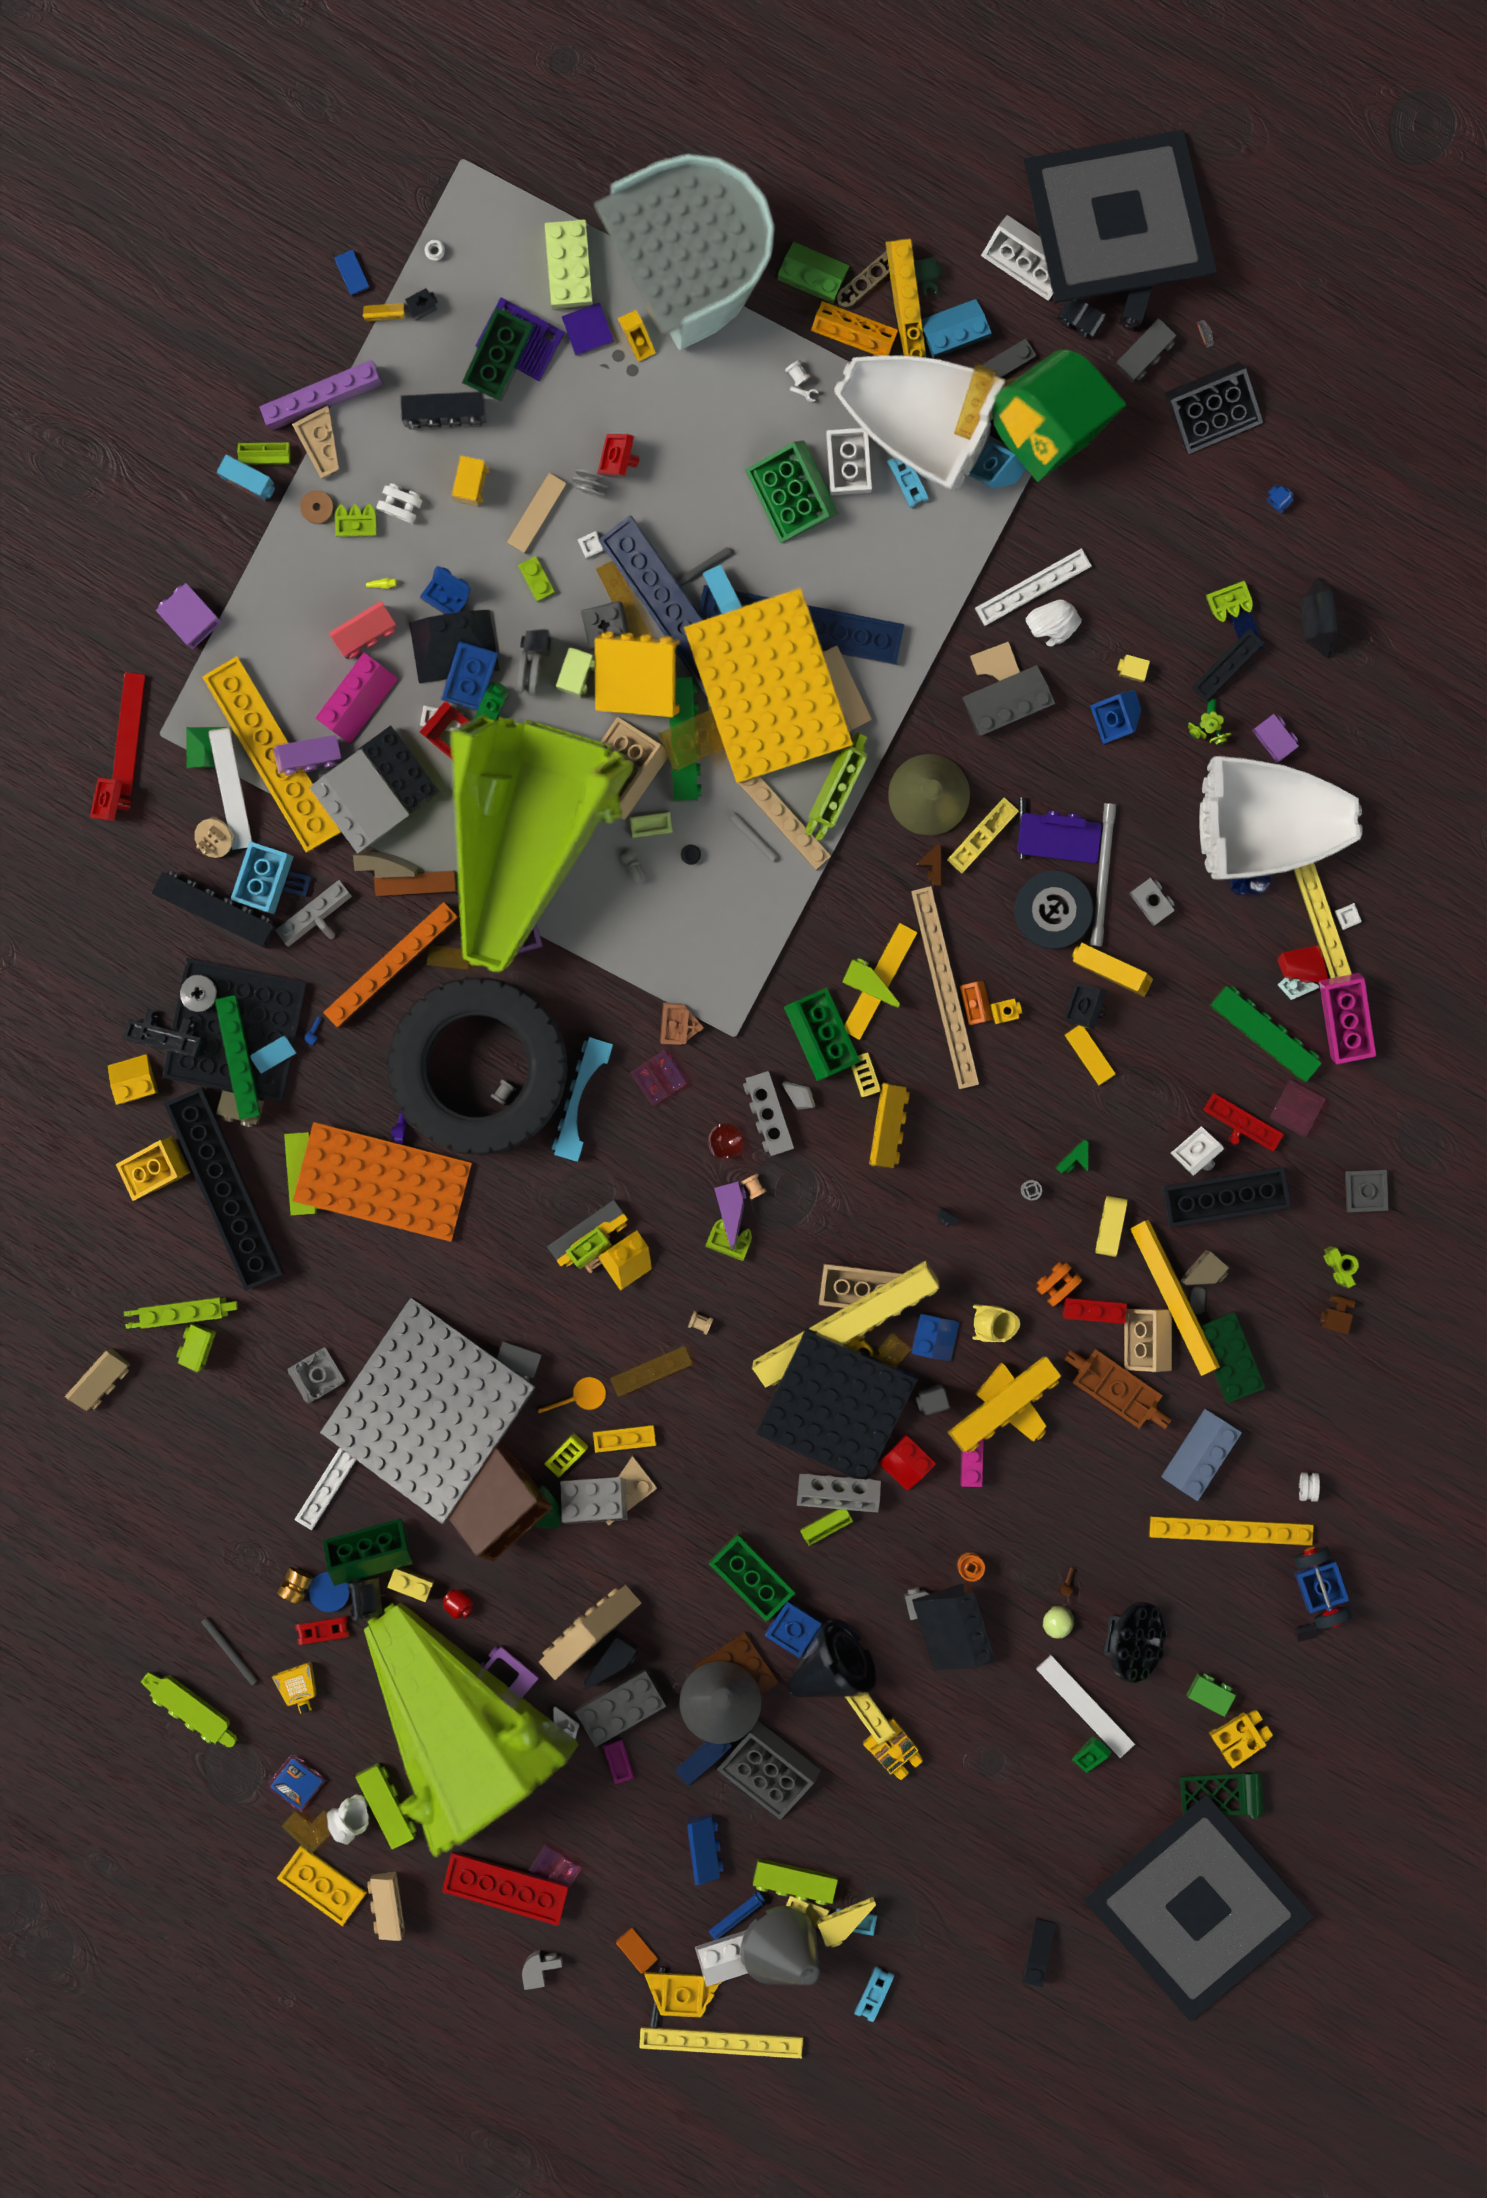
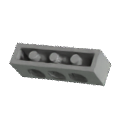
[743,1071,794,1156]
[797,1474,881,1513]

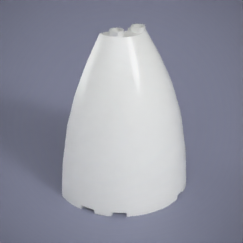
[834,356,1005,492]
[1199,757,1363,879]

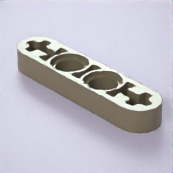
[837,250,890,309]

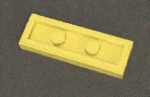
[845,1694,897,1746]

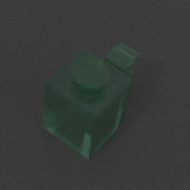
[914,257,942,297]

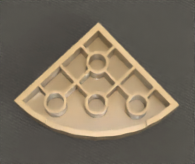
[539,1585,641,1680]

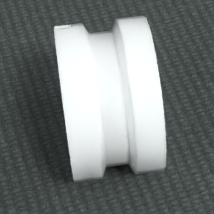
[1299,1472,1320,1502]

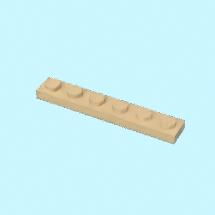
[734,776,831,870]

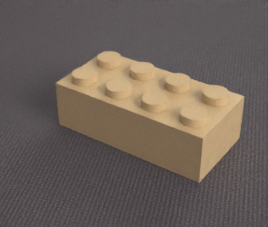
[819,1263,904,1315]

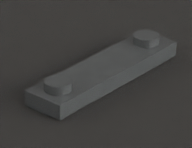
[975,338,1036,378]

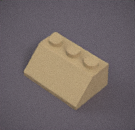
[1124,1309,1172,1372]
[65,1348,130,1411]
[368,1871,405,1941]

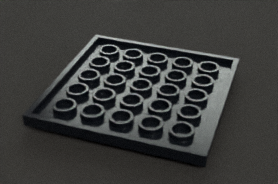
[162,958,307,1102]
[756,1328,918,1480]

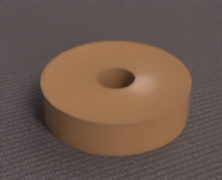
[300,490,334,524]

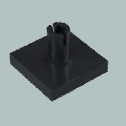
[1063,982,1107,1030]

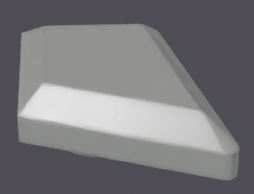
[782,1081,815,1110]

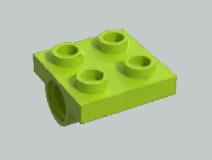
[1323,1246,1358,1288]

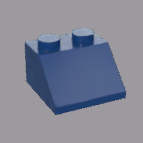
[911,1313,959,1361]

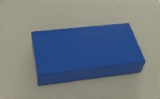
[334,249,370,296]

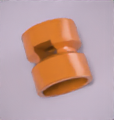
[957,1552,985,1581]

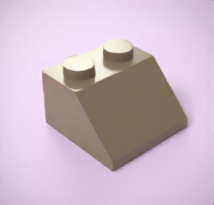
[1179,1250,1228,1285]

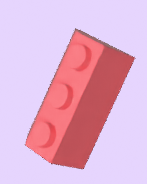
[329,601,398,659]

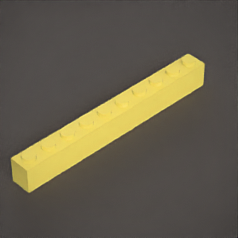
[752,1261,939,1388]

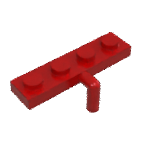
[1203,1093,1284,1152]

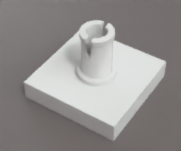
[1171,1126,1224,1176]

